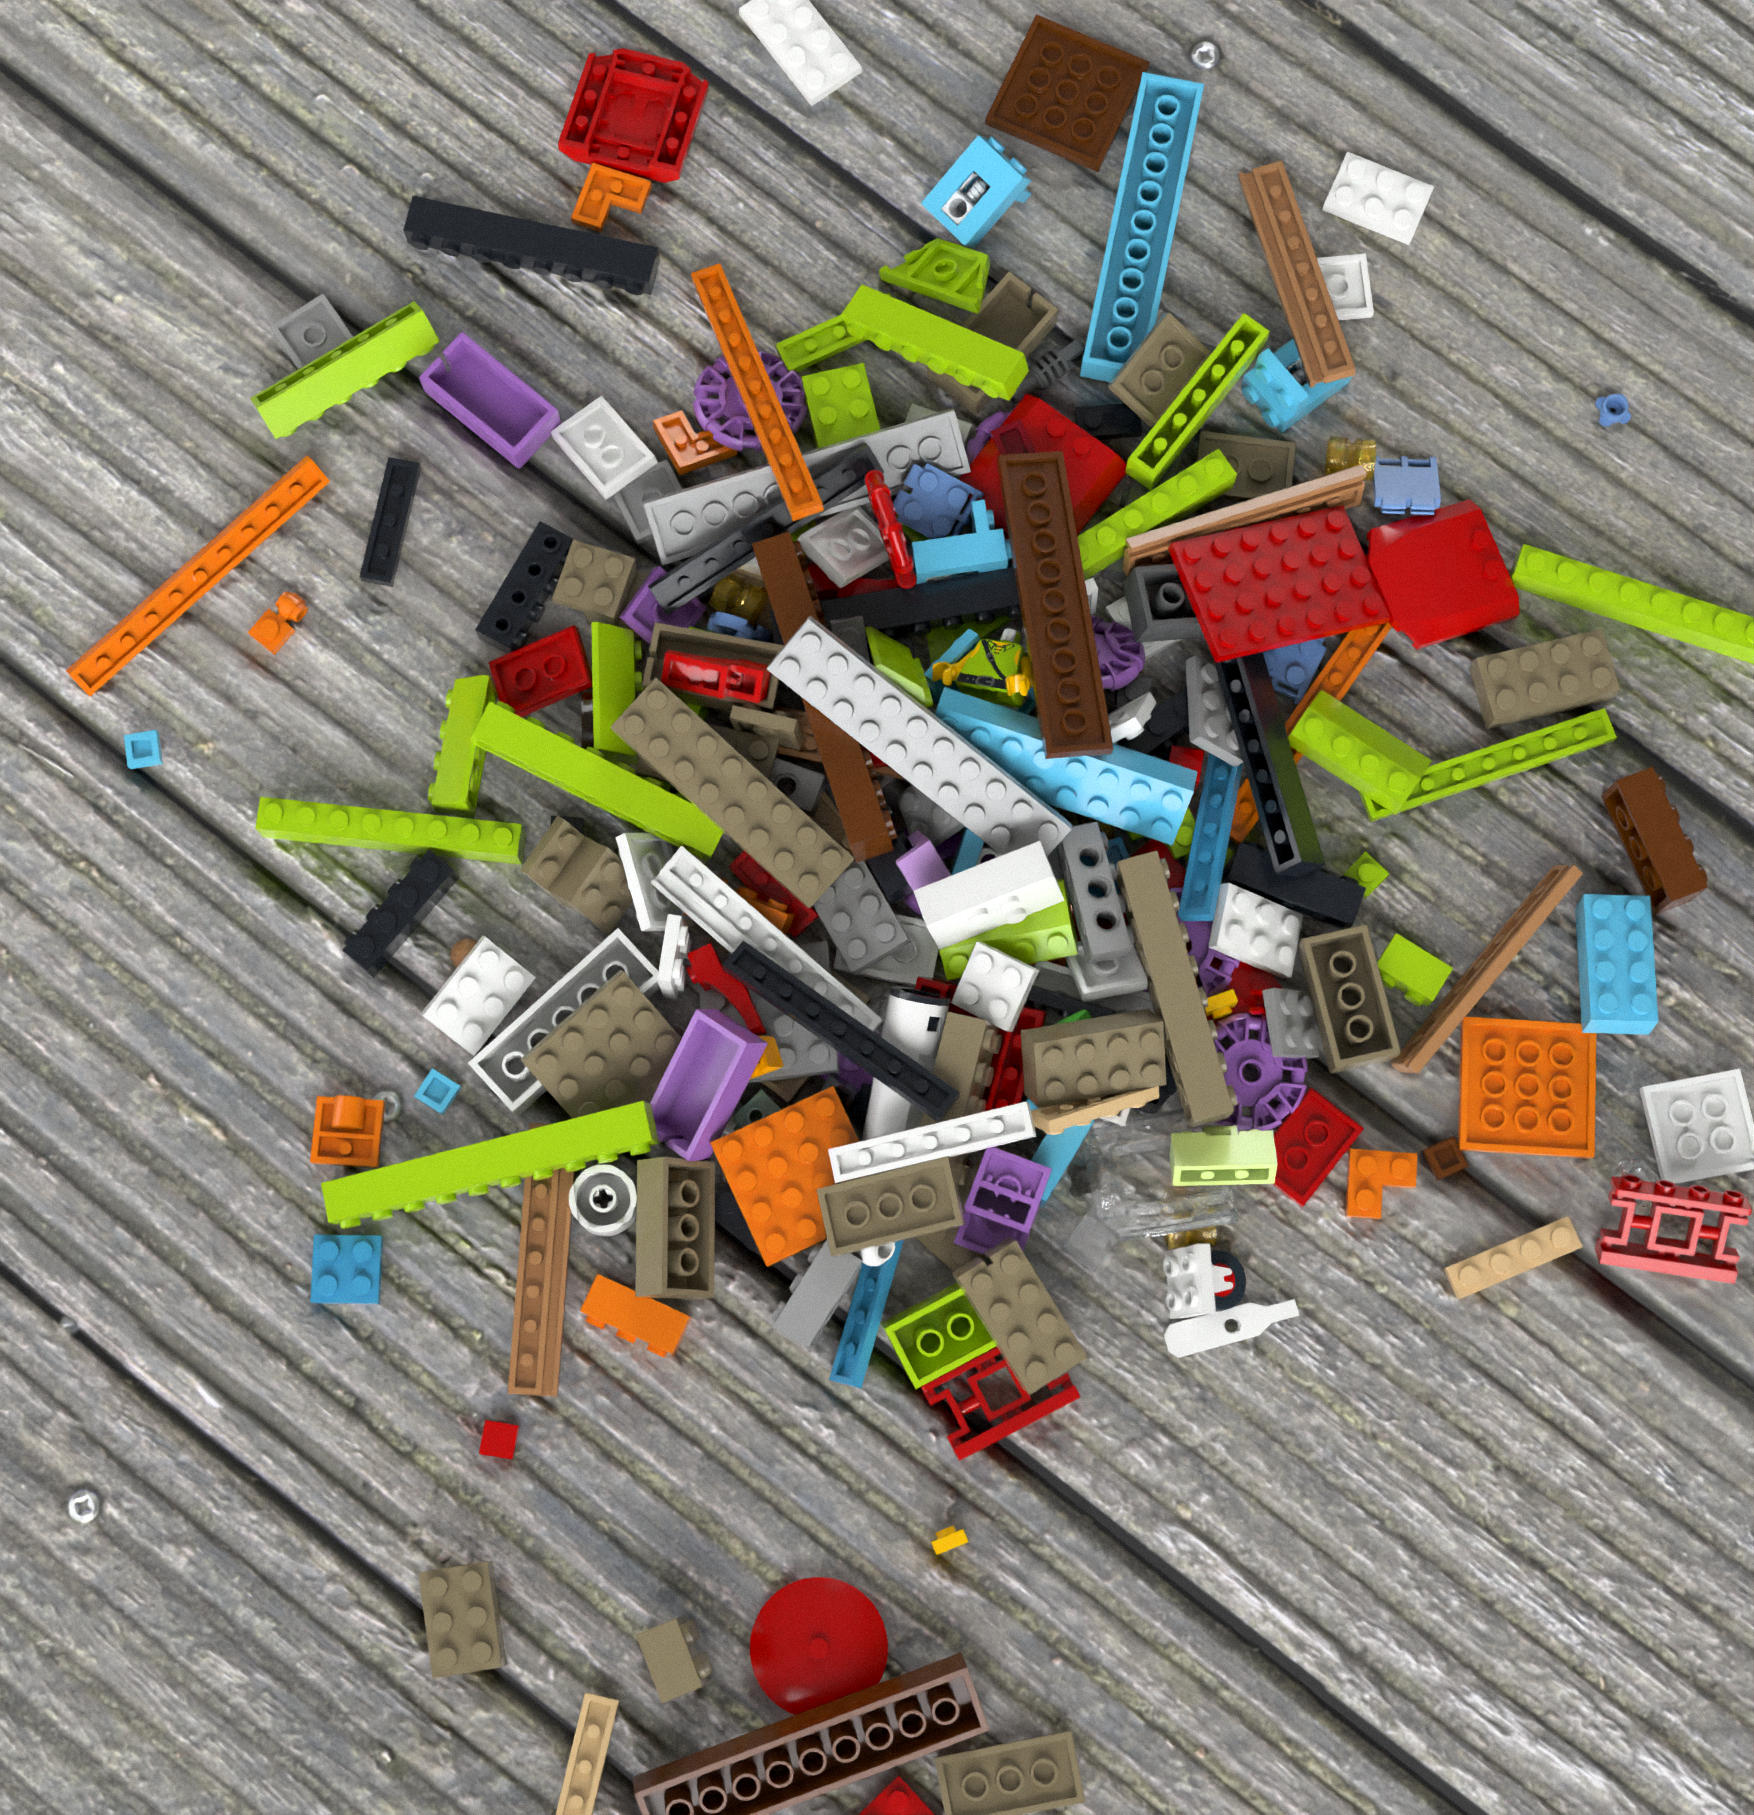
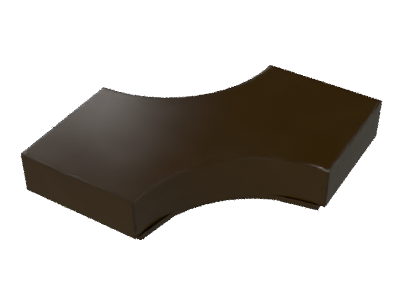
[581,687,594,750]

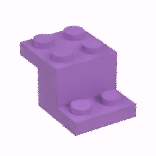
[954,1147,1052,1254]

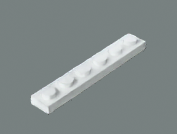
[828,1101,1036,1184]

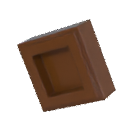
[1422,1136,1469,1181]

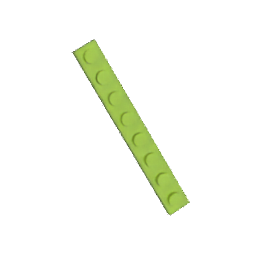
[1359,708,1617,822]

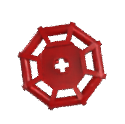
[864,470,917,589]

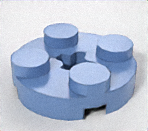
[707,612,773,643]

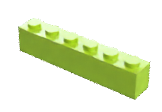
[842,284,1029,401]
[250,301,440,439]
[1125,313,1270,491]
[1078,449,1237,580]

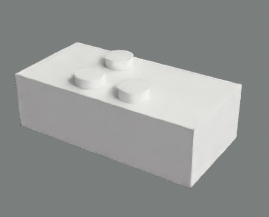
[914,841,1064,950]

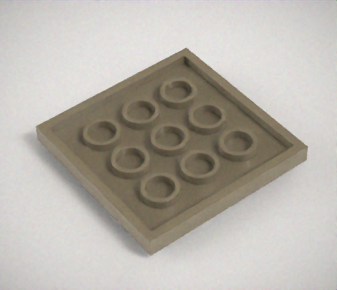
[520,970,682,1119]

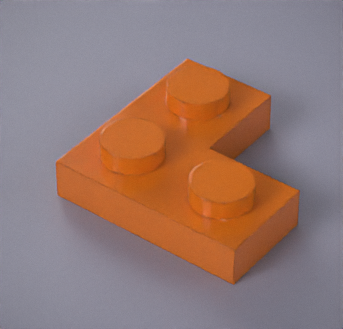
[571,163,652,233]
[653,410,738,475]
[1345,1148,1417,1219]

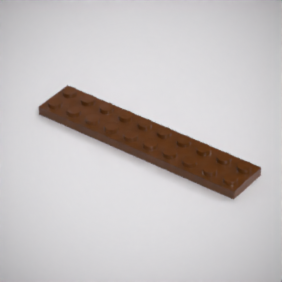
[997,451,1114,759]

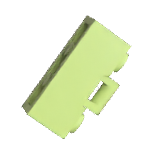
[1169,1125,1277,1186]

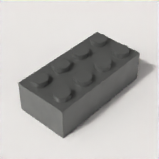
[1123,564,1204,643]

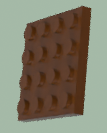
[985,14,1150,172]

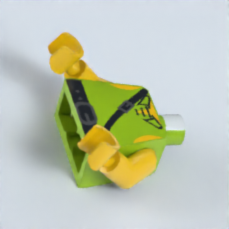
[932,629,1033,708]

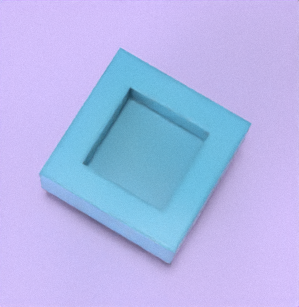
[124,730,163,769]
[414,1068,462,1116]

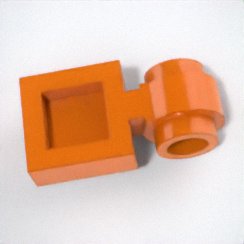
[247,591,308,655]

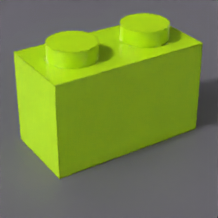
[1377,933,1453,1007]

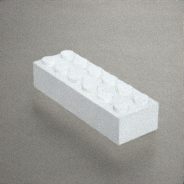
[468,928,660,1117]

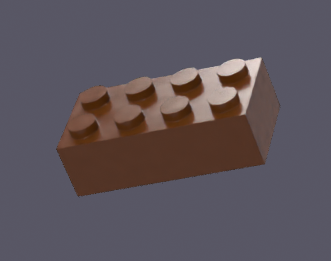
[1601,766,1708,915]

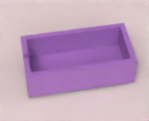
[419,332,562,469]
[650,1009,768,1161]

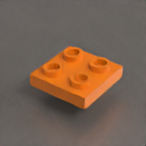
[310,1095,386,1168]

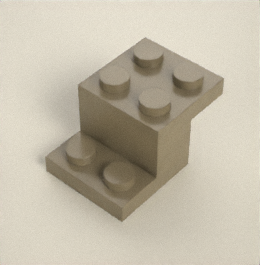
[552,539,649,642]
[520,816,633,935]

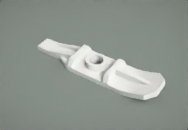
[1164,1299,1299,1358]

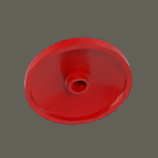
[750,1577,888,1715]

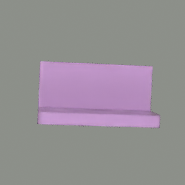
[896,830,951,892]

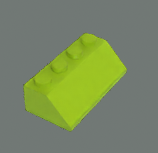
[591,622,643,765]
[865,626,933,708]
[428,675,497,818]
[1288,690,1432,815]
[939,878,1078,980]
[880,1282,996,1389]

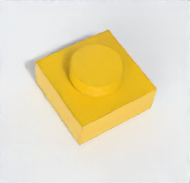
[1205,989,1238,1020]
[931,1525,968,1555]

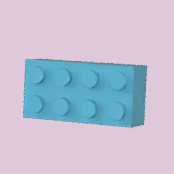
[1575,894,1659,1035]

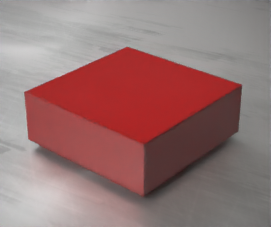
[479,1420,520,1460]

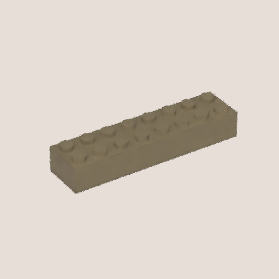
[611,678,855,909]
[1116,851,1237,1129]

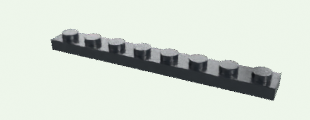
[648,443,884,615]
[722,940,960,1123]

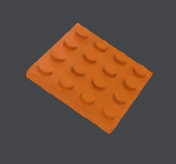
[1458,1016,1596,1159]
[710,1086,859,1267]

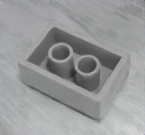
[771,1240,863,1353]

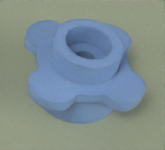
[1595,394,1631,427]

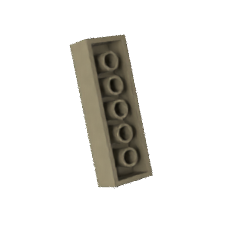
[920,1012,1002,1205]

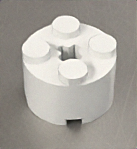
[569,1164,637,1236]

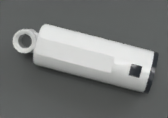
[861,986,950,1141]

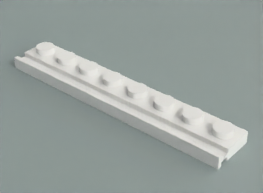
[650,846,883,1032]

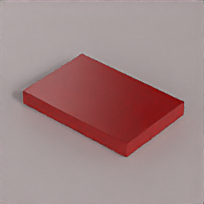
[488,625,593,717]
[1272,1087,1364,1208]

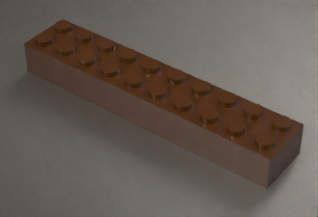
[752,532,897,863]
[633,1652,990,1815]

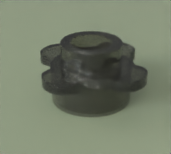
[1067,1162,1103,1198]

